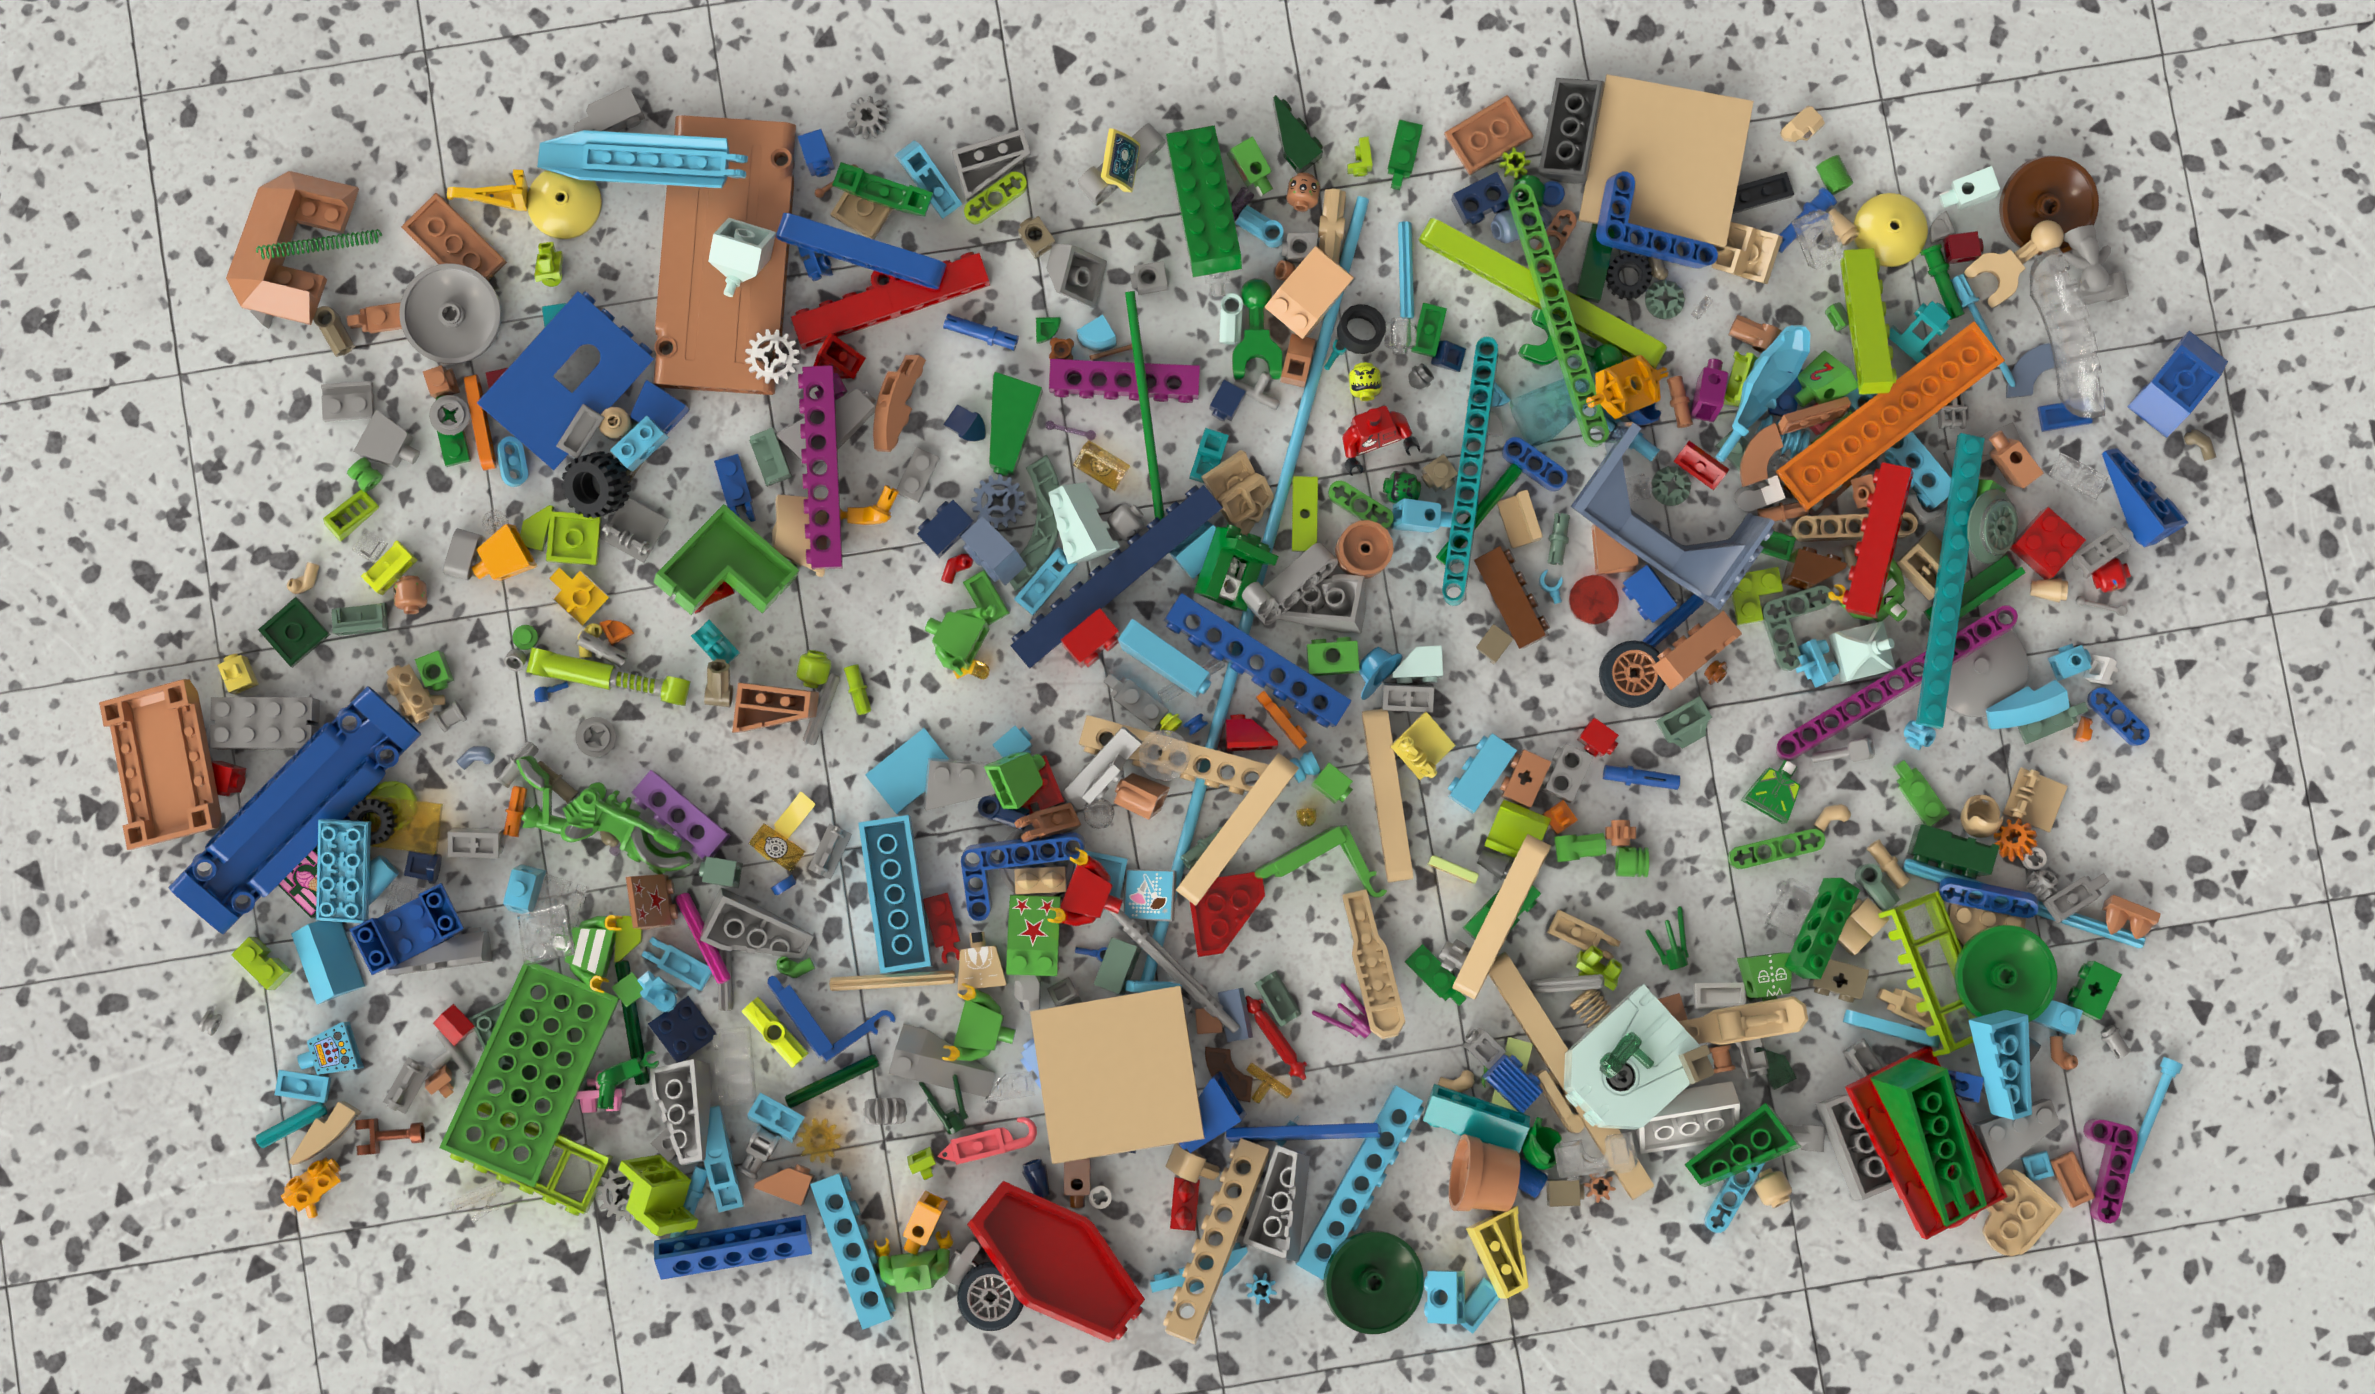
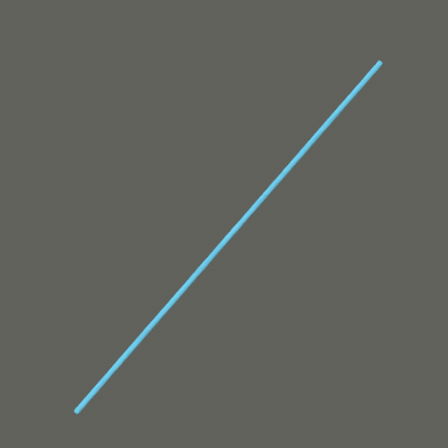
[1137,196,1369,993]

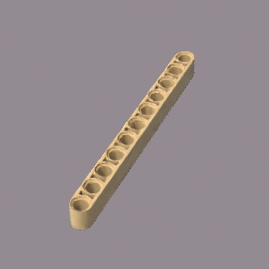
[1488,952,1654,1200]

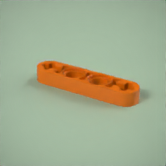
[464,374,497,471]

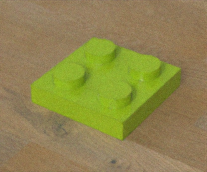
[546,511,602,566]

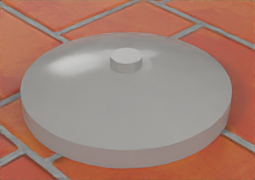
[400,264,502,364]
[1946,617,2028,718]

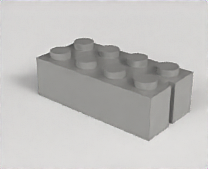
[210,697,320,750]

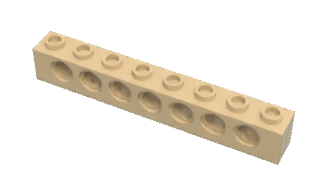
[1079,715,1269,795]
[1163,1138,1270,1345]

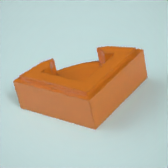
[599,620,634,646]
[2074,716,2093,742]

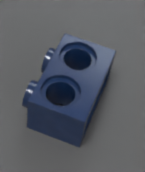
[1451,172,1509,225]

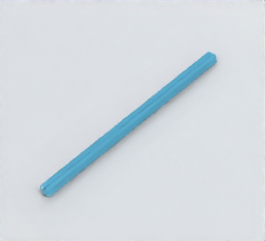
[1902,859,2146,948]

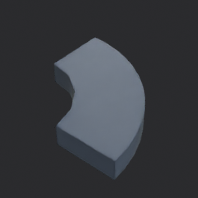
[2006,343,2054,398]

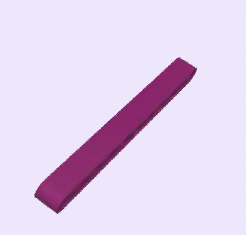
[1776,605,2018,761]

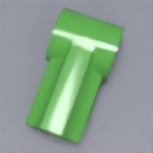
[1554,833,1606,862]

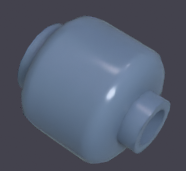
[1491,209,1529,244]

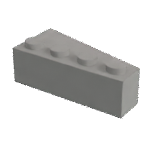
[1815,1095,1894,1200]
[1243,1145,1310,1262]

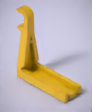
[447,169,528,211]

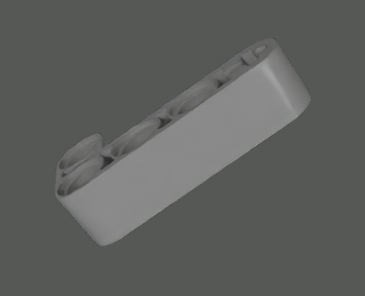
[1078,123,1166,206]
[1242,543,1338,625]

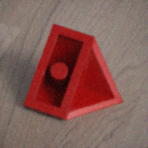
[813,333,866,379]

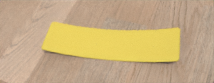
[754,792,815,860]

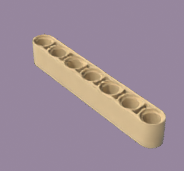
[1362,708,1413,883]
[1176,753,1299,906]
[1452,834,1551,1000]

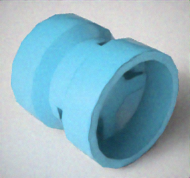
[1289,750,1321,783]

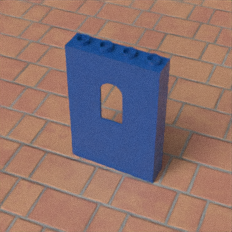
[477,291,654,470]

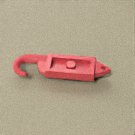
[938,1117,1037,1165]

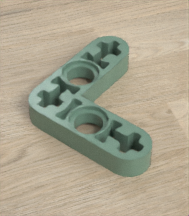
[1762,585,1833,671]

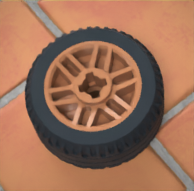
[1599,640,1665,708]

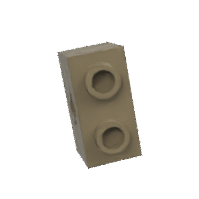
[1808,959,1869,1003]

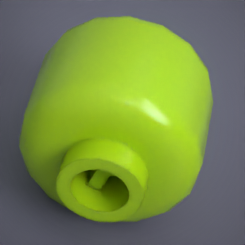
[796,650,831,689]

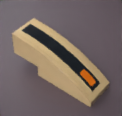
[289,1101,362,1165]

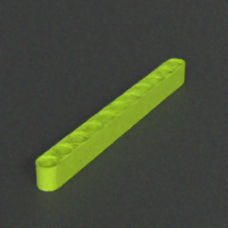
[1418,218,1667,369]

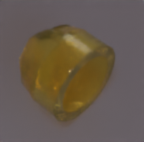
[1296,808,1317,827]

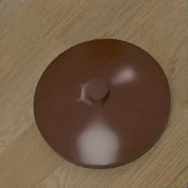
[1999,156,2099,256]

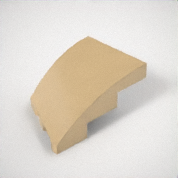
[1712,222,1783,284]
[1201,450,1274,536]
[772,494,827,577]

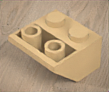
[1896,530,1942,600]

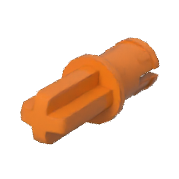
[503,786,527,837]

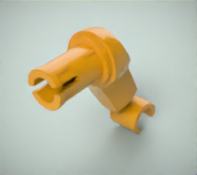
[828,485,899,525]

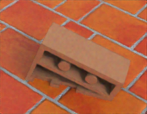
[1652,610,1742,690]
[732,683,819,733]

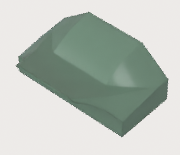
[1655,696,1713,749]

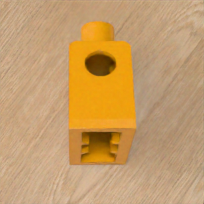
[472,524,537,581]
[903,1191,948,1255]

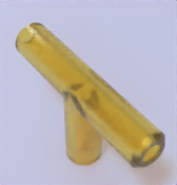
[1246,1063,1292,1104]

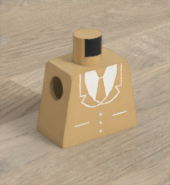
[958,932,1007,991]

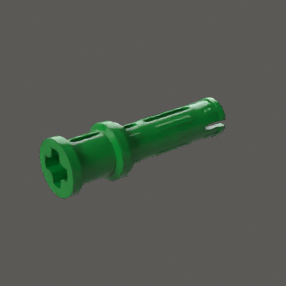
[1920,244,1965,320]

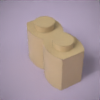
[1838,898,1889,956]

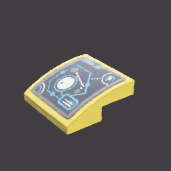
[1101,128,1140,193]

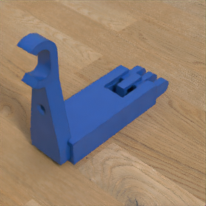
[767,976,895,1063]

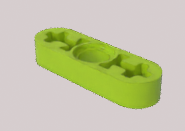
[964,172,1027,224]

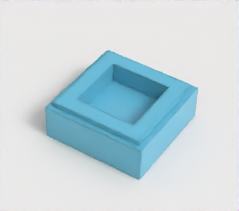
[2021,1151,2054,1182]

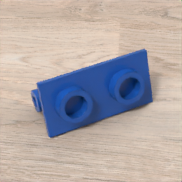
[797,246,833,281]

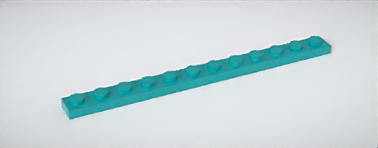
[1916,433,1985,729]

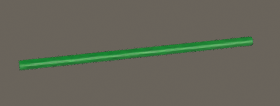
[1125,291,1165,520]

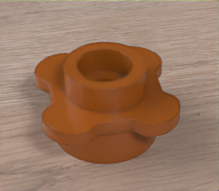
[1049,337,1074,360]
[1704,660,1727,685]

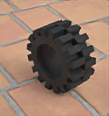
[1605,252,1653,300]
[347,799,397,845]

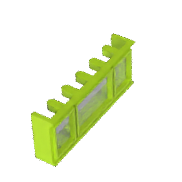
[1878,891,1976,1057]
[450,1103,613,1216]

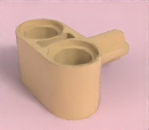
[1165,1143,1220,1183]

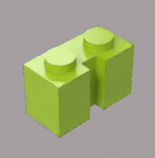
[231,936,292,990]

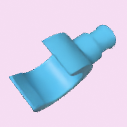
[1539,569,1563,604]

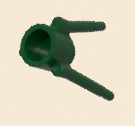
[919,1074,969,1135]

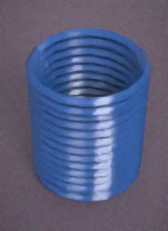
[1518,1159,1548,1198]

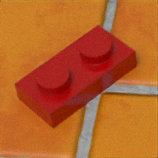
[1673,440,1730,491]

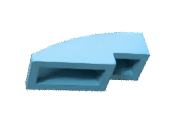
[1986,680,2070,729]

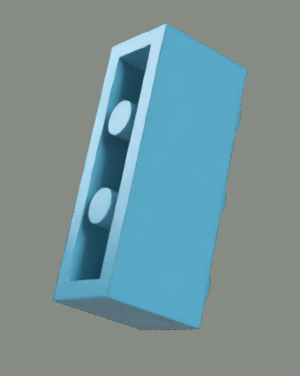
[1448,733,1517,814]

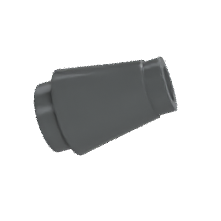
[1477,850,1514,880]

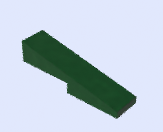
[1575,224,1614,303]

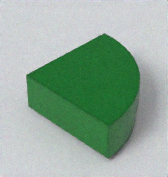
[1036,317,1061,344]

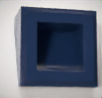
[1431,340,1466,372]

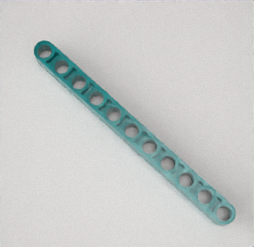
[1442,337,1499,606]

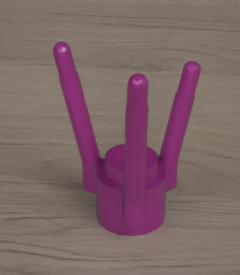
[1312,983,1371,1038]

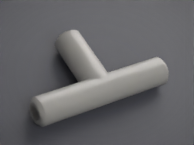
[1234,371,1280,410]
[431,1031,472,1074]

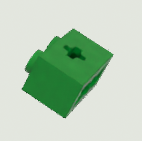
[2067,961,2122,1020]

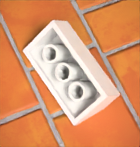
[1635,1081,1740,1154]

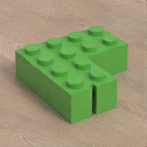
[654,504,800,615]

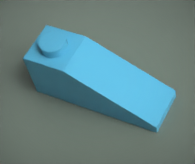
[895,140,962,219]
[2031,1000,2083,1035]

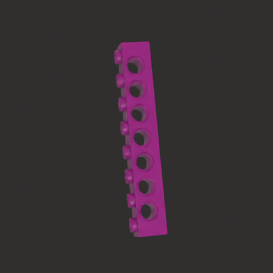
[798,366,843,570]

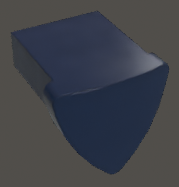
[943,404,986,442]
[404,851,442,884]

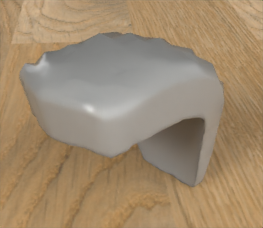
[1905,494,1944,525]

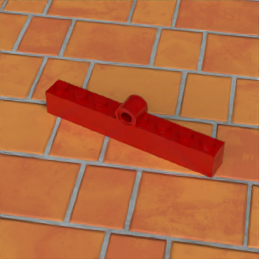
[791,252,990,349]

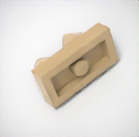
[1014,866,1066,894]

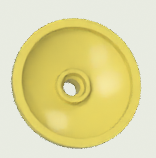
[527,170,602,239]
[1853,193,1928,267]

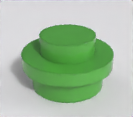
[512,625,538,650]

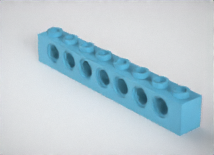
[1295,1085,1424,1280]

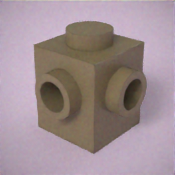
[1421,454,1458,493]

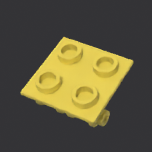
[1390,711,1456,780]

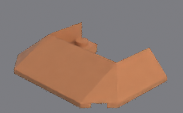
[226,171,359,325]

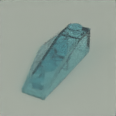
[1508,367,1597,448]

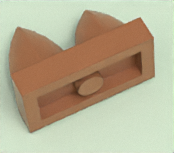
[2102,895,2161,939]

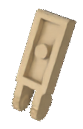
[1547,910,1621,960]
[1534,1070,1585,1133]

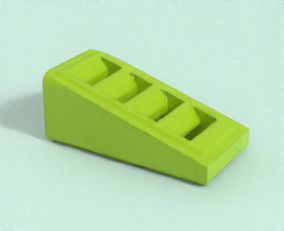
[323,489,379,542]

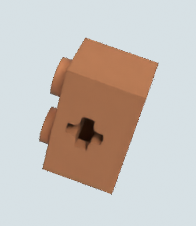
[1500,750,1551,809]

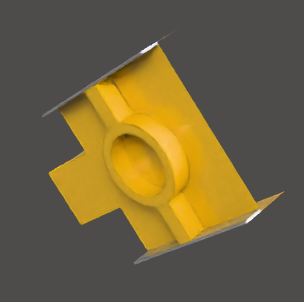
[549,568,609,627]

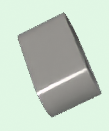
[443,528,483,580]

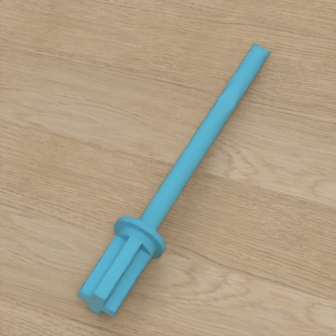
[1951,274,2016,387]

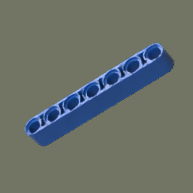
[775,213,946,289]

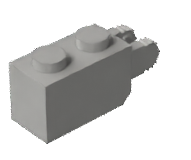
[573,86,645,133]

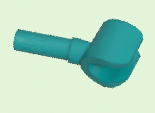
[1324,339,1347,370]

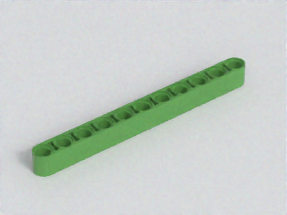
[1508,183,1609,447]

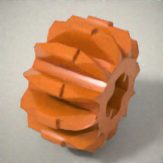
[1993,818,2038,862]

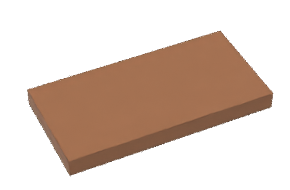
[401,193,507,281]

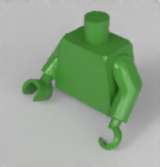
[925,604,997,676]

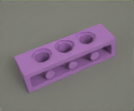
[631,770,731,859]

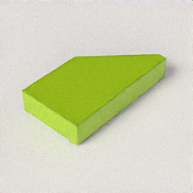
[520,505,554,551]
[614,916,643,962]

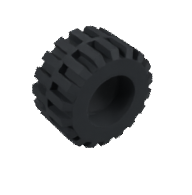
[561,451,631,518]

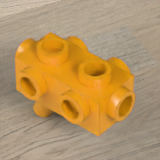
[281,1157,341,1218]

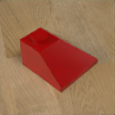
[1225,714,1278,752]

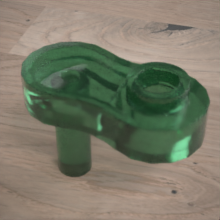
[1599,1032,1654,1078]

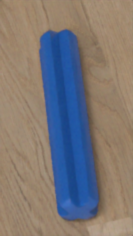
[1642,594,1704,648]

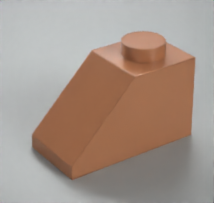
[754,1164,815,1206]

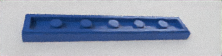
[1226,1123,1381,1143]

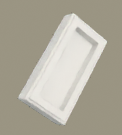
[1694,982,1746,1009]

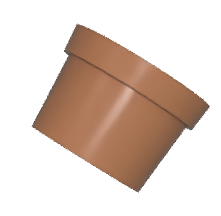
[1449,1134,1520,1212]

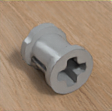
[433,700,467,732]

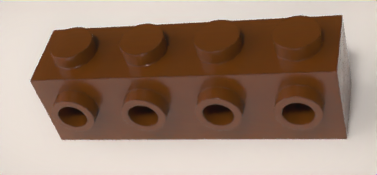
[1474,546,1550,649]

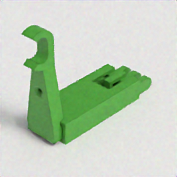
[1255,825,1387,898]

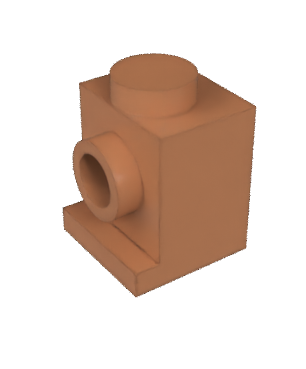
[423,365,460,399]

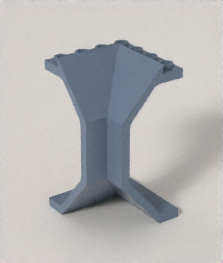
[1571,422,1775,610]

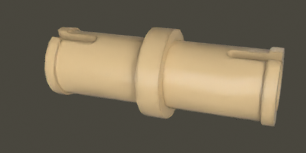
[1867,839,1910,889]

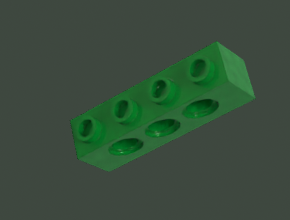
[1784,878,1860,979]

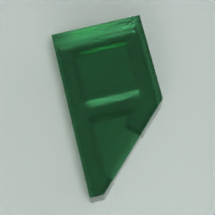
[1755,1047,1797,1090]

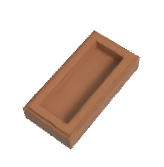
[2050,1151,2095,1208]

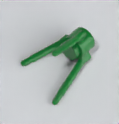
[1645,906,1689,970]

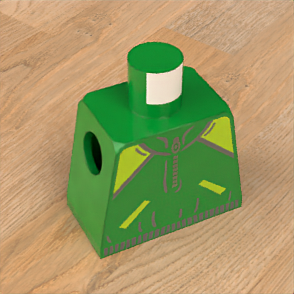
[1741,760,1800,824]

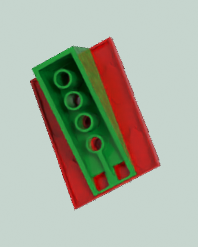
[1845,1046,2008,1240]

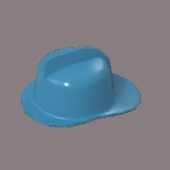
[1359,647,1402,700]

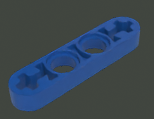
[1939,877,2038,918]

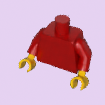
[1048,848,1123,926]

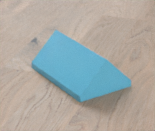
[291,921,365,1005]

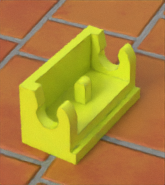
[361,540,418,596]

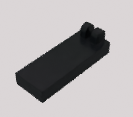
[1732,172,1794,214]

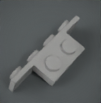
[1061,727,1142,811]

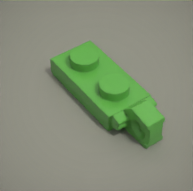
[1893,760,1949,826]

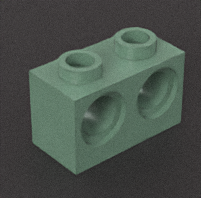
[699,857,743,888]

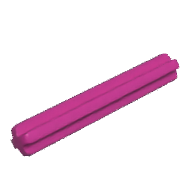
[676,893,731,984]

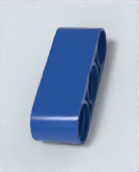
[1502,437,1568,492]

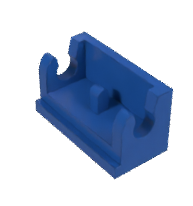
[1948,1070,1984,1103]

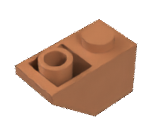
[1280,334,1316,388]

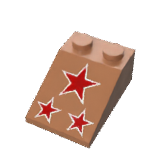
[626,874,678,930]

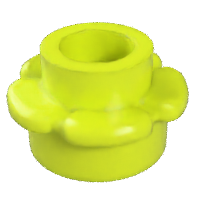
[1160,713,1183,736]

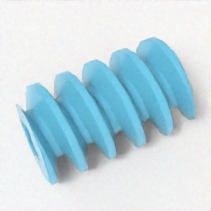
[1756,415,1810,458]

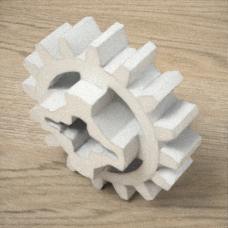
[745,329,800,384]

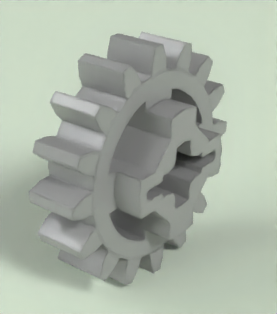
[596,1166,634,1221]

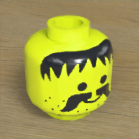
[1348,362,1382,401]

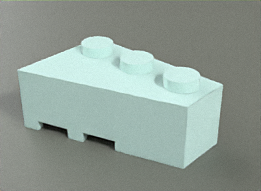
[1048,482,1120,564]

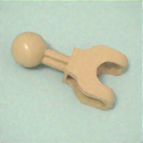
[1964,220,2064,308]

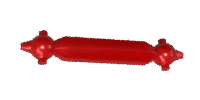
[1245,995,1307,1080]

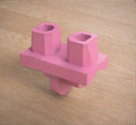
[576,1071,626,1113]

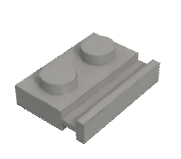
[321,381,375,422]

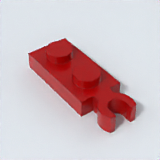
[923,892,961,964]

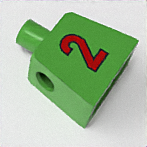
[1794,350,1858,407]

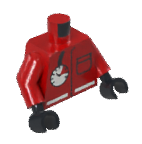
[1342,406,1420,476]

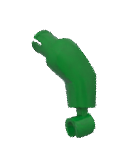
[596,1051,659,1109]

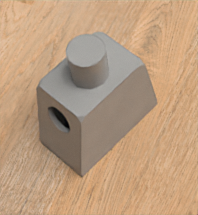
[353,410,420,468]

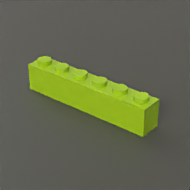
[1840,248,1897,395]

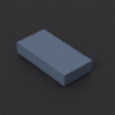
[1218,988,1253,1042]

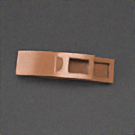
[873,355,926,452]

